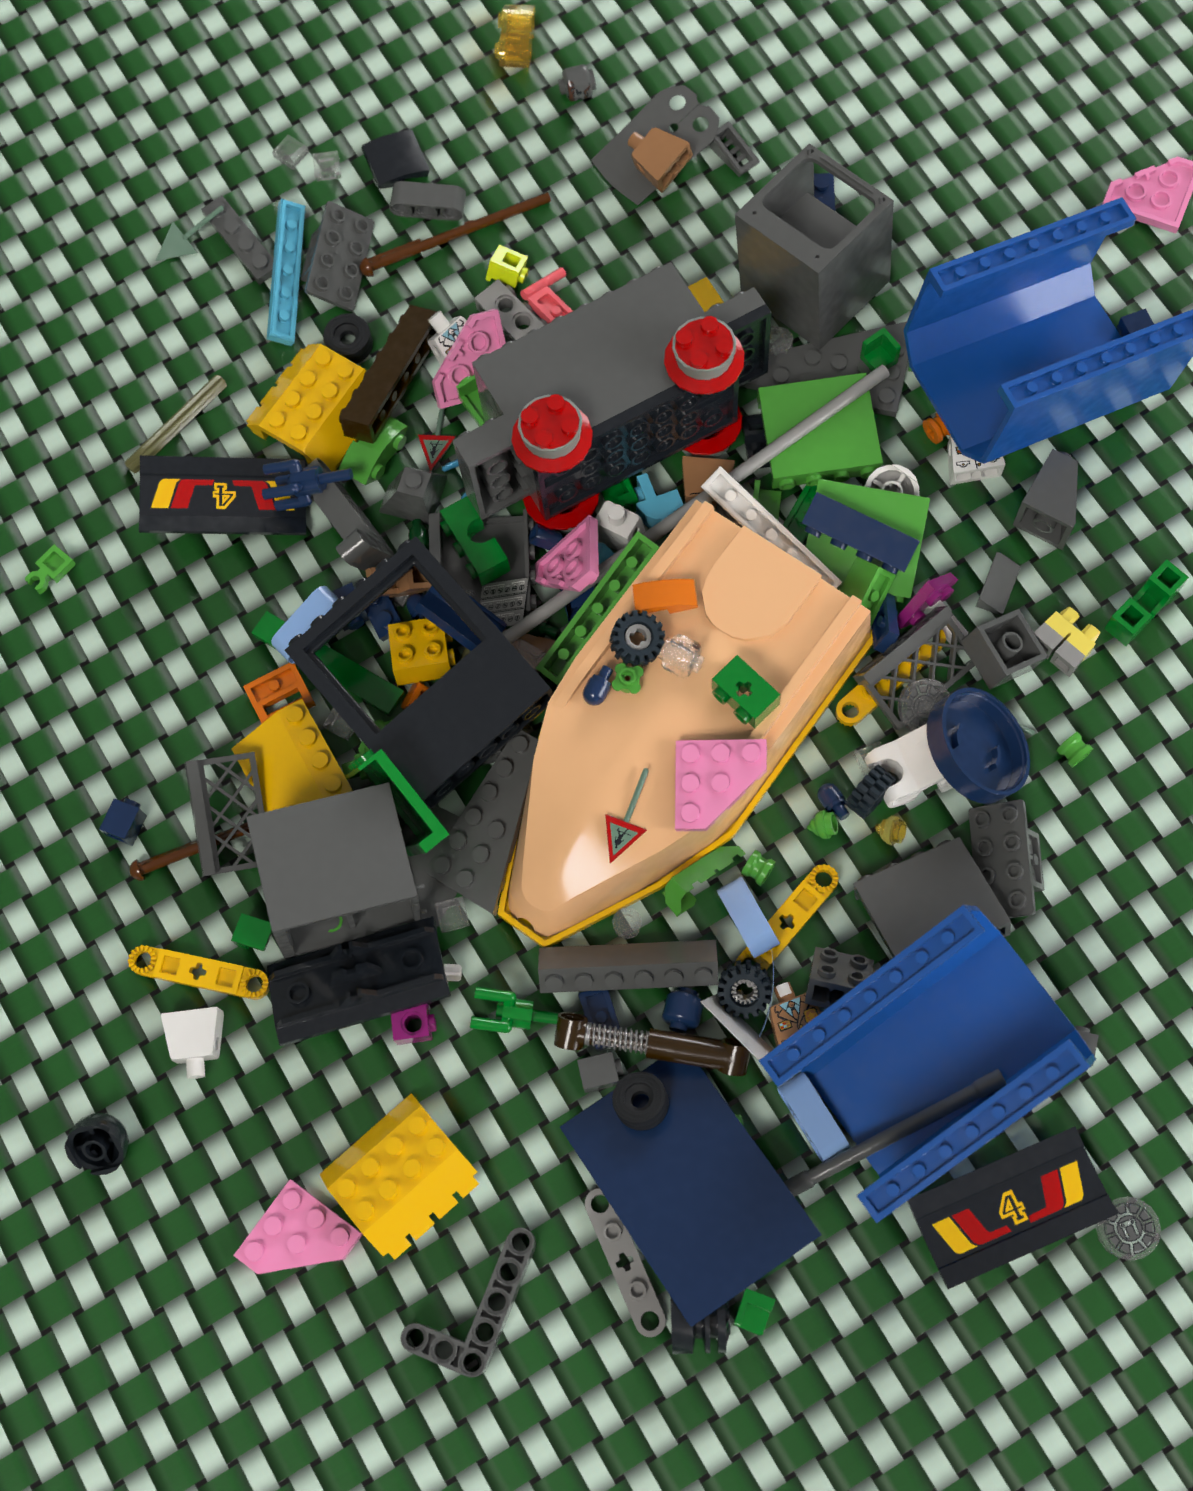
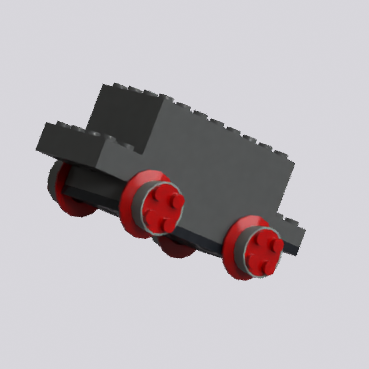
[453,262,772,534]

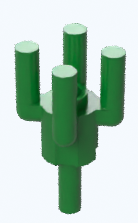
[470,987,559,1033]

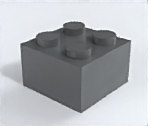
[961,609,1048,690]

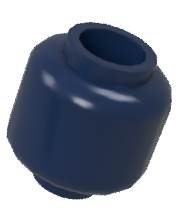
[662,987,704,1034]

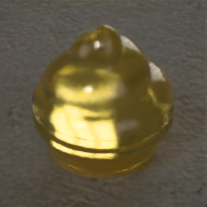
[875,816,907,845]

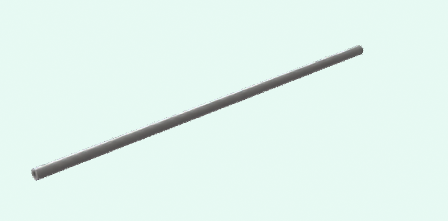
[502,365,890,644]

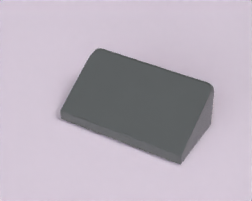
[976,552,1021,616]

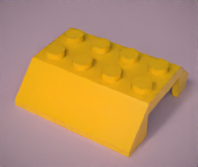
[246,344,366,471]
[319,1093,479,1260]

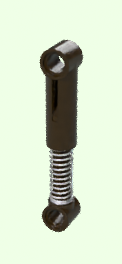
[554,1012,750,1076]

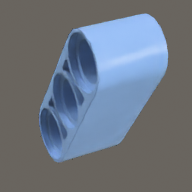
[271,586,338,664]
[716,876,780,958]
[777,1072,850,1163]

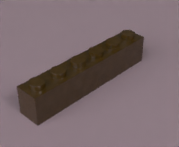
[339,305,437,444]

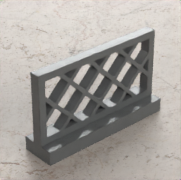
[853,606,975,730]
[184,752,264,877]

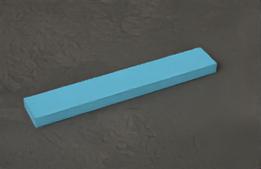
[267,198,306,346]

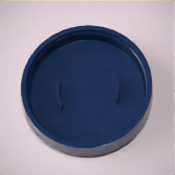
[926,687,1030,804]

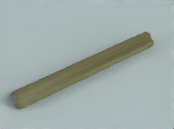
[125,375,227,473]

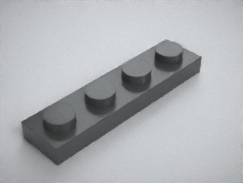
[201,196,273,285]

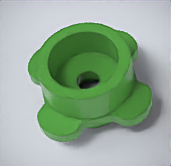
[612,663,644,694]

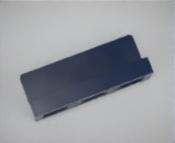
[414,586,507,651]

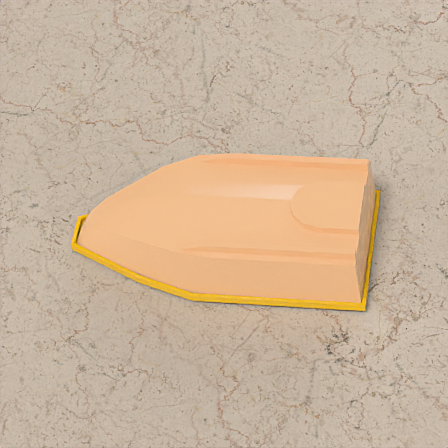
[498,500,873,948]

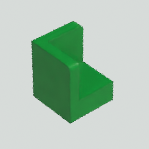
[860,327,901,371]
[602,478,638,512]
[231,913,272,951]
[733,1288,776,1336]

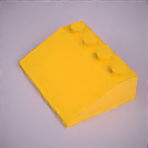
[231,699,353,812]

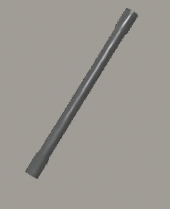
[783,1069,1007,1197]

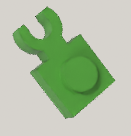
[25,544,76,594]

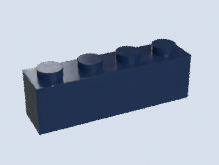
[802,492,920,575]

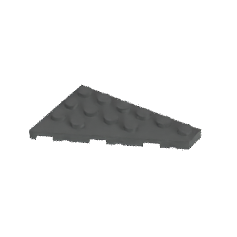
[741,321,908,417]

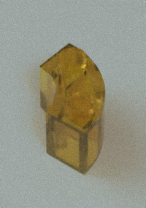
[495,4,535,68]

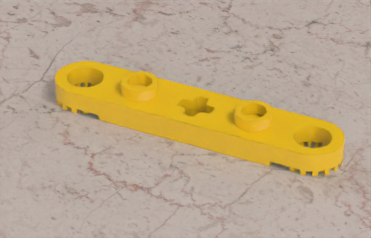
[835,629,946,727]
[734,864,839,970]
[128,945,269,1000]

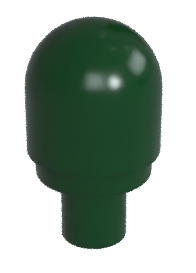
[408,519,429,550]
[523,615,559,638]

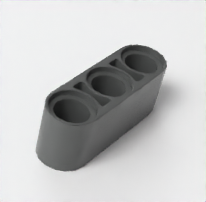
[389,181,466,221]

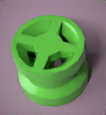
[1056,732,1093,768]
[741,850,776,886]

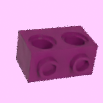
[391,1002,437,1045]

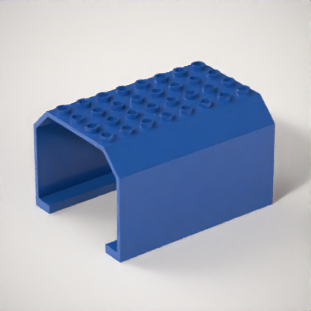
[903,197,1193,464]
[759,905,1096,1223]

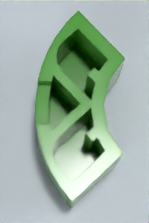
[339,416,408,485]

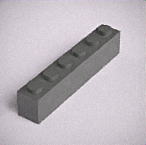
[538,940,718,993]

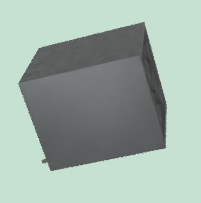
[735,144,894,350]
[246,782,427,959]

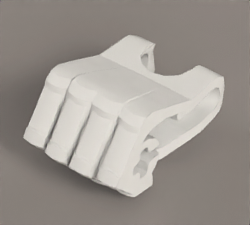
[864,724,953,808]

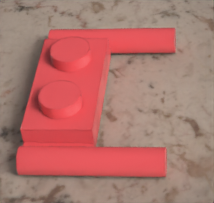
[520,267,573,324]

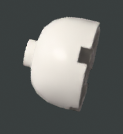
[864,464,919,496]

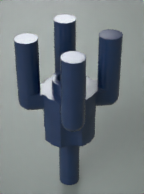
[262,459,353,511]

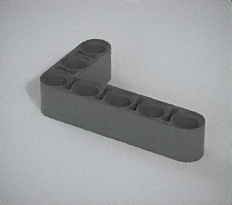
[305,457,394,571]
[400,1227,536,1378]

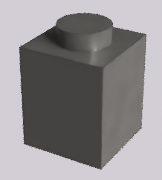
[577,1052,624,1093]

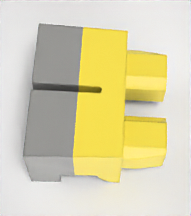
[1034,607,1100,677]

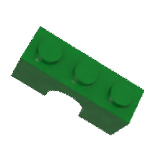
[440,496,511,586]
[1104,559,1189,646]

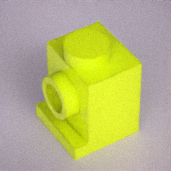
[485,245,529,288]

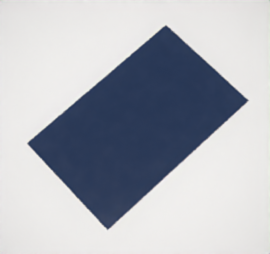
[560,1060,821,1327]

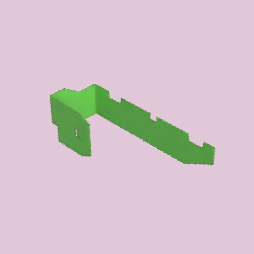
[662,846,745,917]

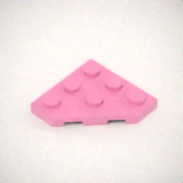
[1103,156,1193,234]
[432,309,506,409]
[535,515,599,592]
[675,739,767,831]
[233,1179,363,1274]

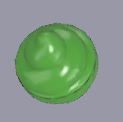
[807,810,838,839]

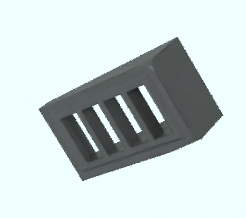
[708,121,760,177]

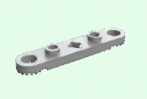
[585,1188,666,1337]

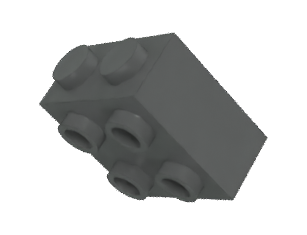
[804,947,874,1008]

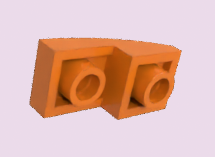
[632,579,698,614]

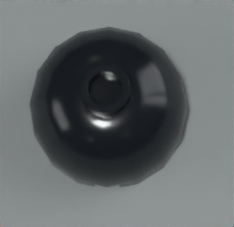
[64,1113,129,1175]

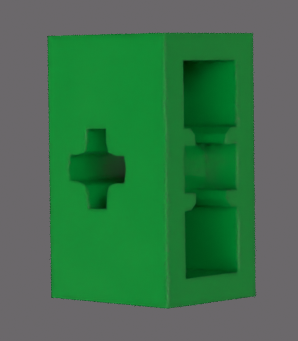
[712,655,781,729]

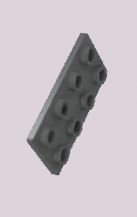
[300,201,374,312]
[969,799,1045,919]

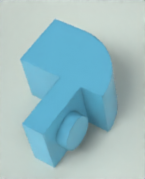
[634,473,684,528]

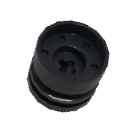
[670,1296,730,1354]

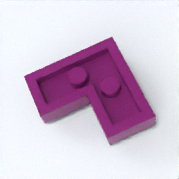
[897,572,958,629]

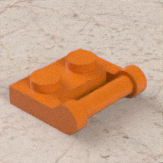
[243,663,316,723]

